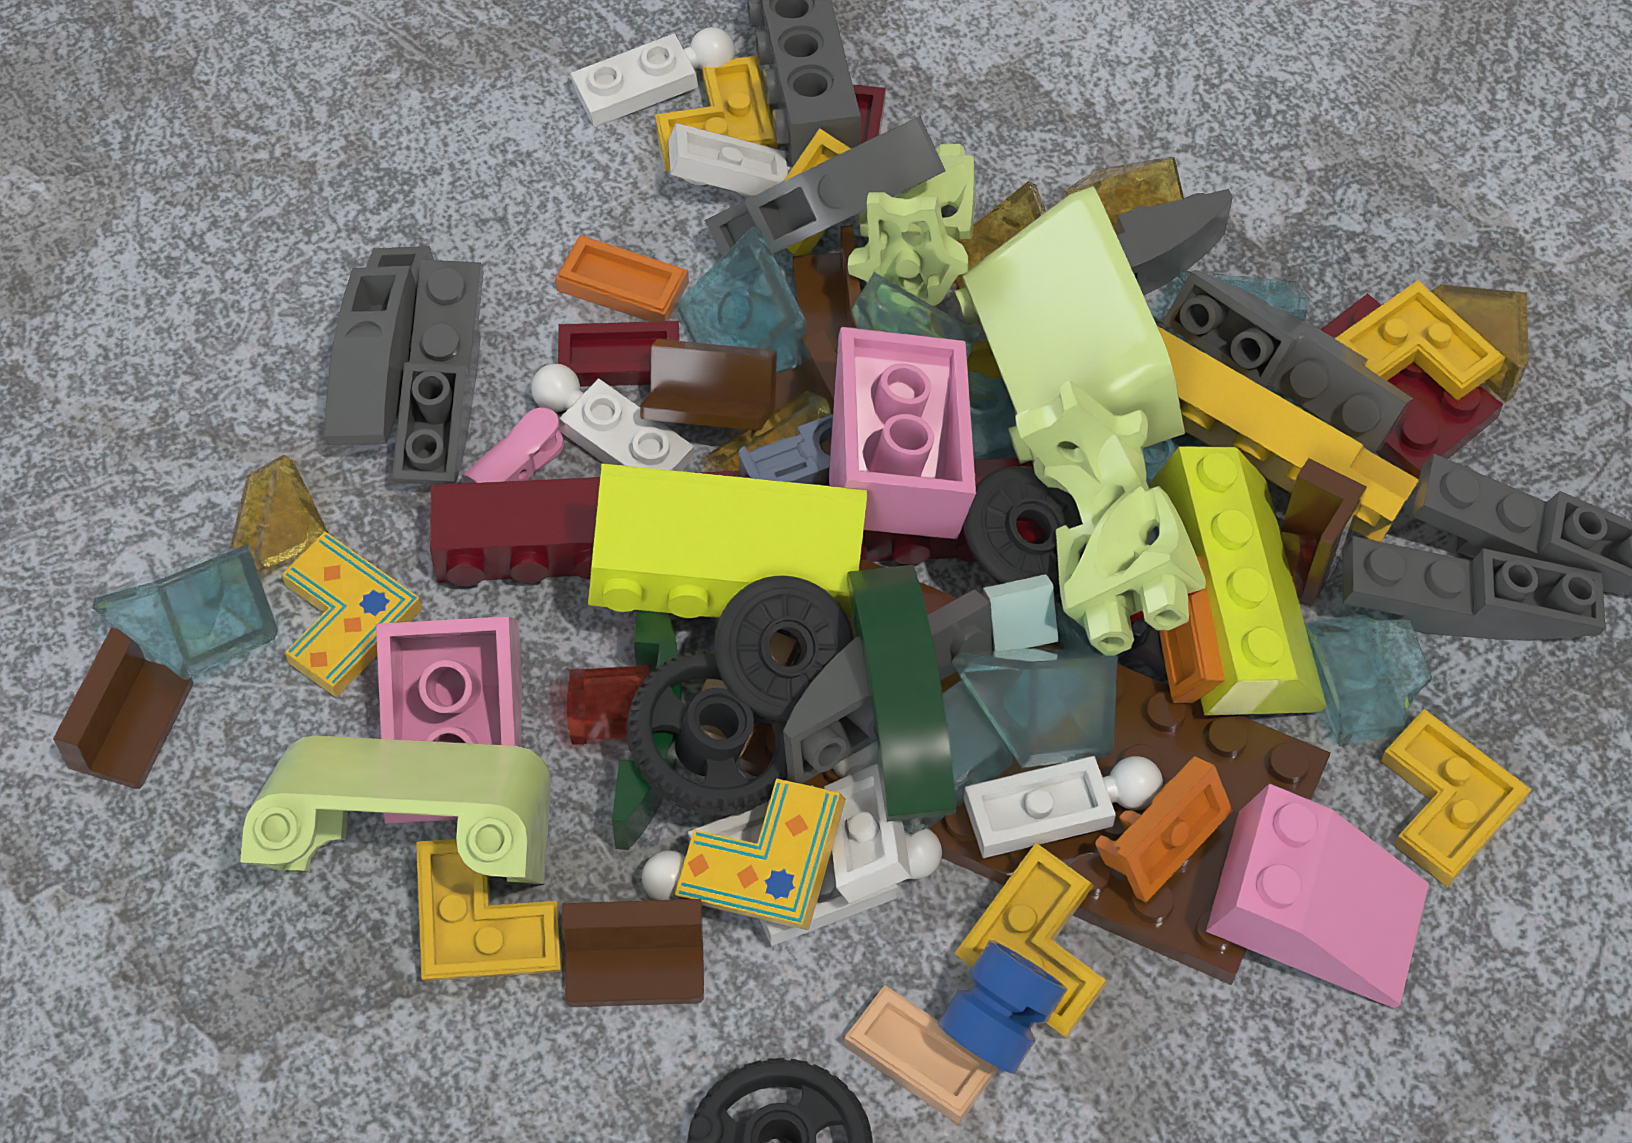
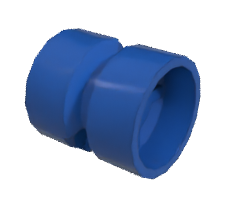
[937,940,1068,1074]

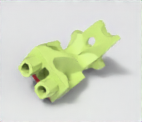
[848,144,977,313]
[1015,380,1206,657]

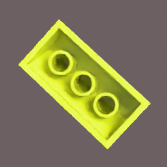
[1148,447,1327,715]
[588,463,867,620]

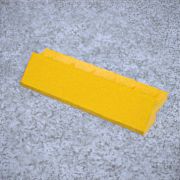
[1157,326,1419,542]

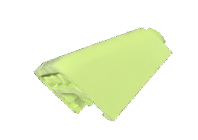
[954,186,1185,464]
[240,736,551,884]

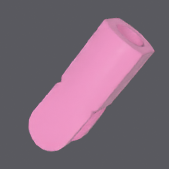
[462,407,564,483]

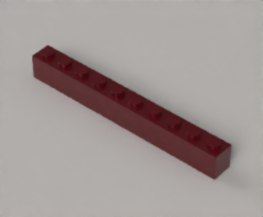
[430,458,1045,586]

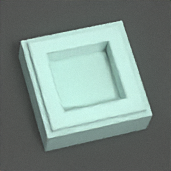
[983,574,1058,655]

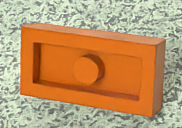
[1096,756,1233,903]

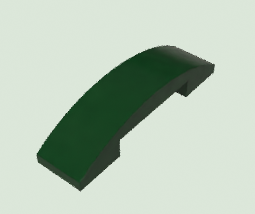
[847,565,956,822]
[612,610,682,850]

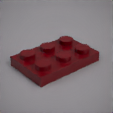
[1321,293,1503,480]

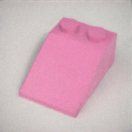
[829,327,976,539]
[376,616,522,824]
[1206,784,1429,1009]

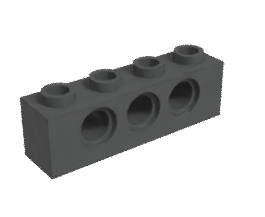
[747,0,861,167]

